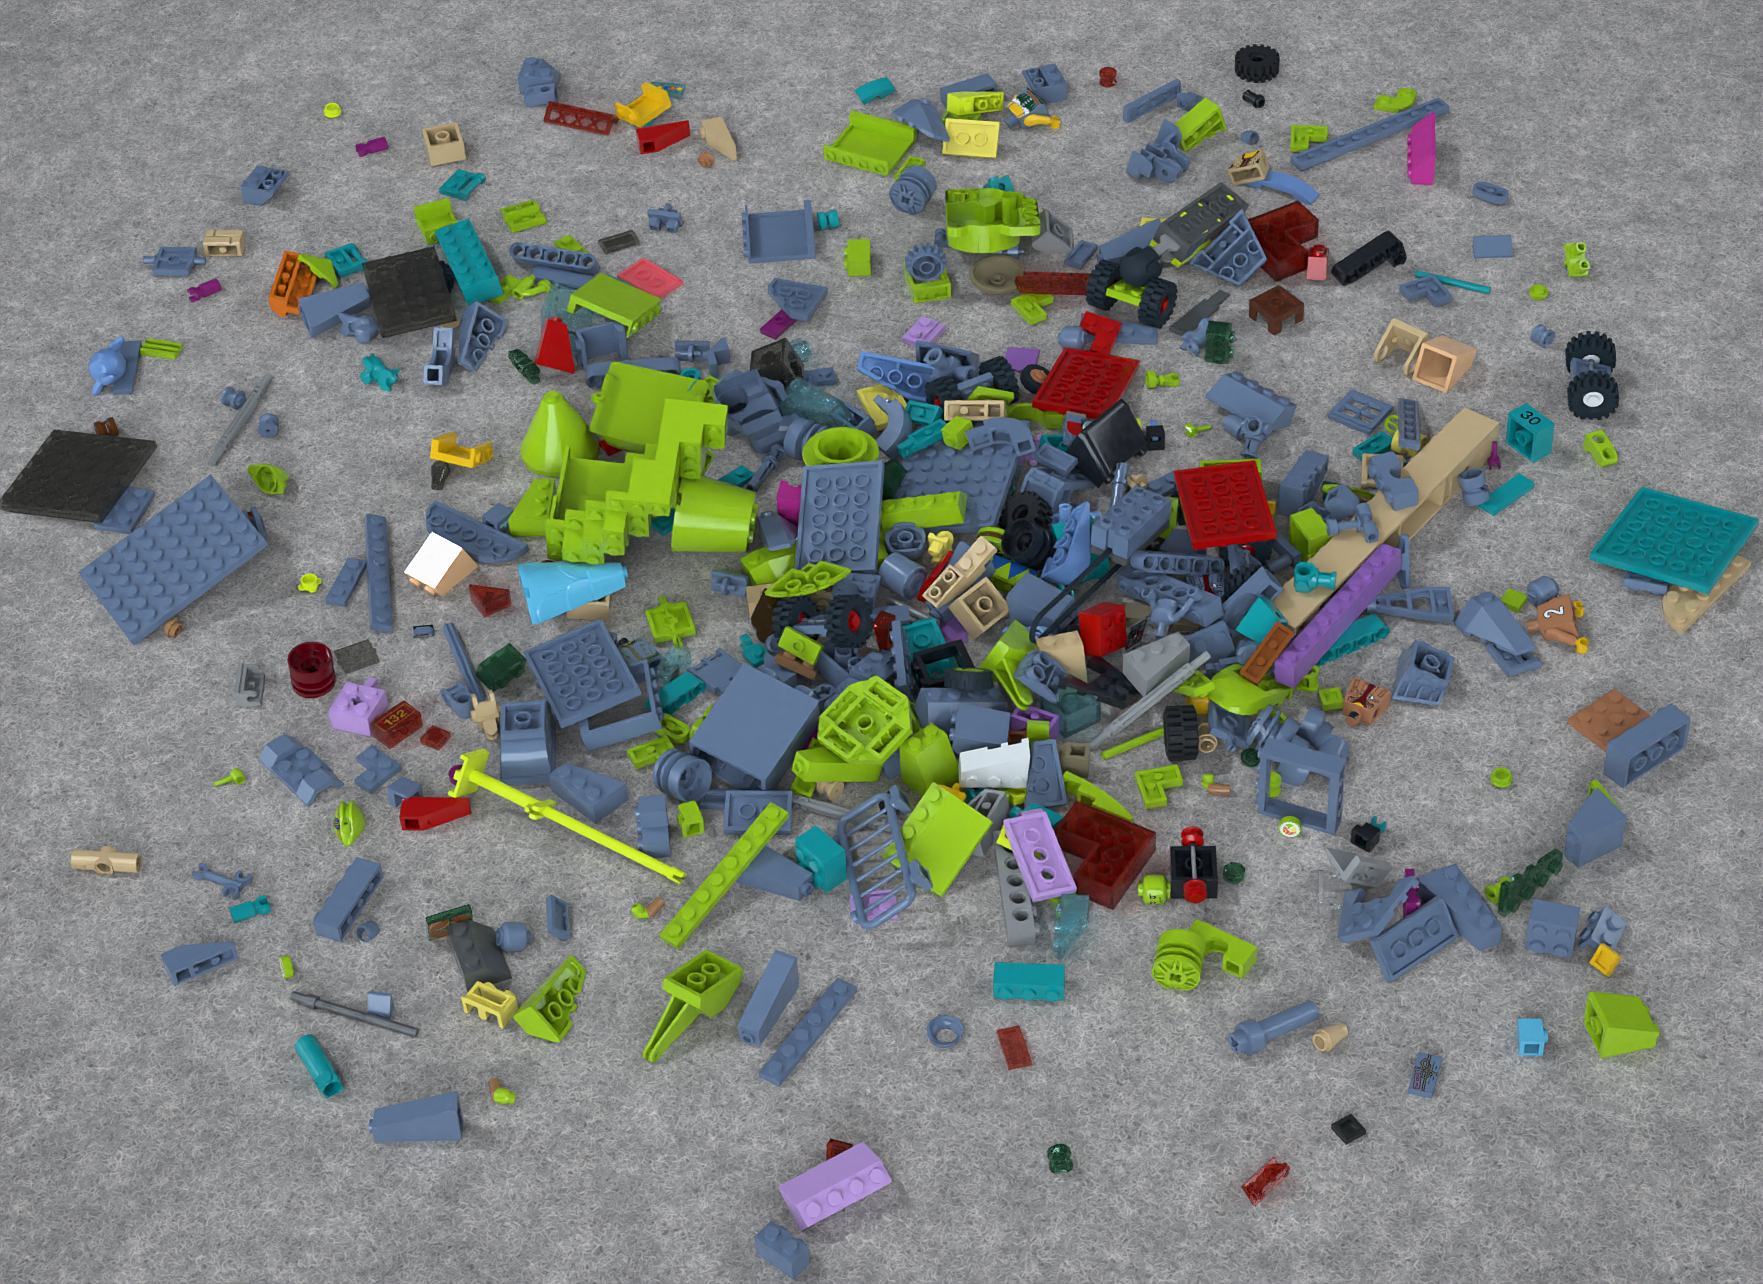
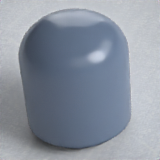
[1241,130,1259,145]
[356,921,380,942]

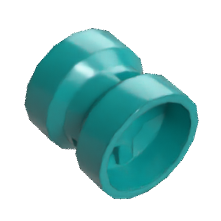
[817,209,839,231]

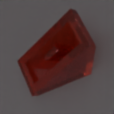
[469,584,512,618]

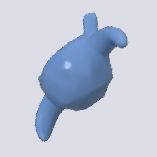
[88,337,126,395]

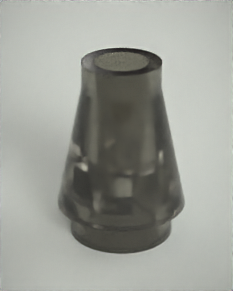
[431,460,450,490]

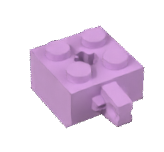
[328,677,388,737]

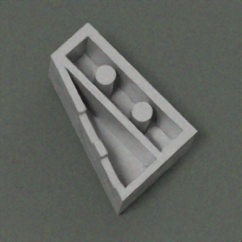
[1122,631,1190,697]
[967,788,1010,857]

